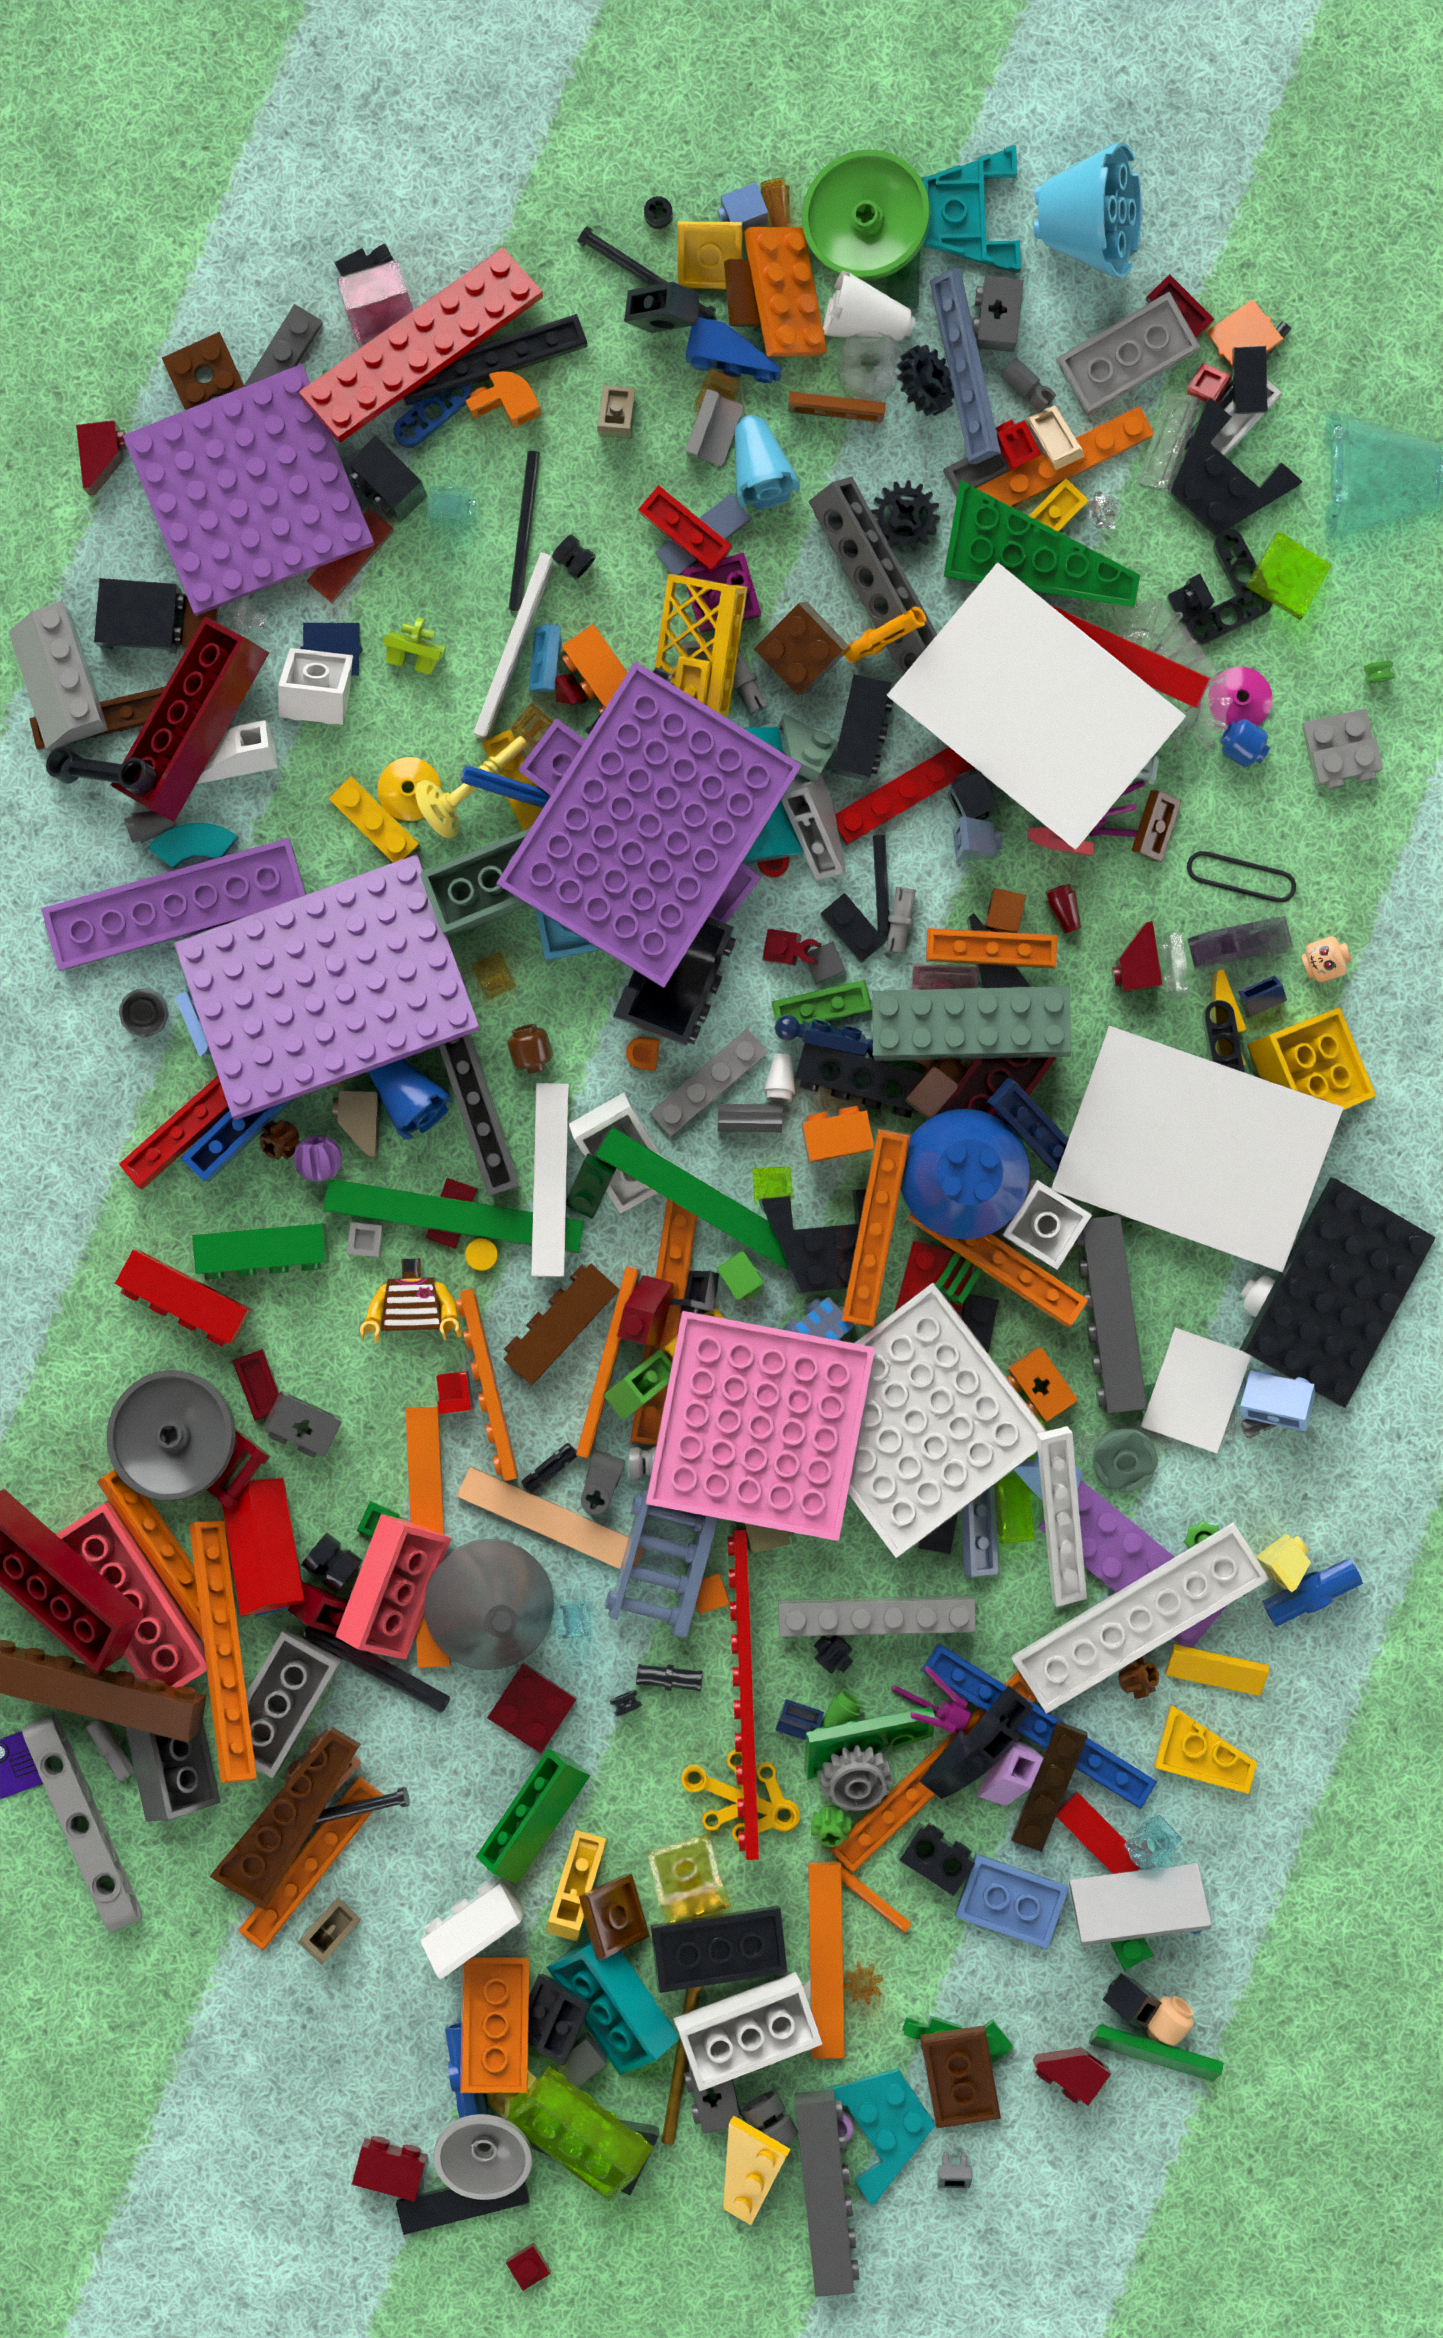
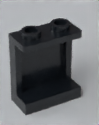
[94,578,186,653]

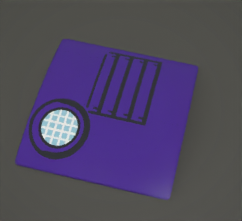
[0,1731,43,1799]

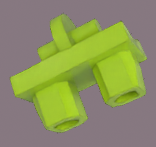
[383,617,446,675]

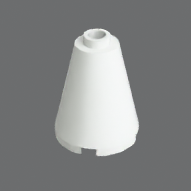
[823,271,915,341]

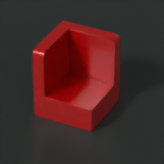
[436,1370,473,1414]

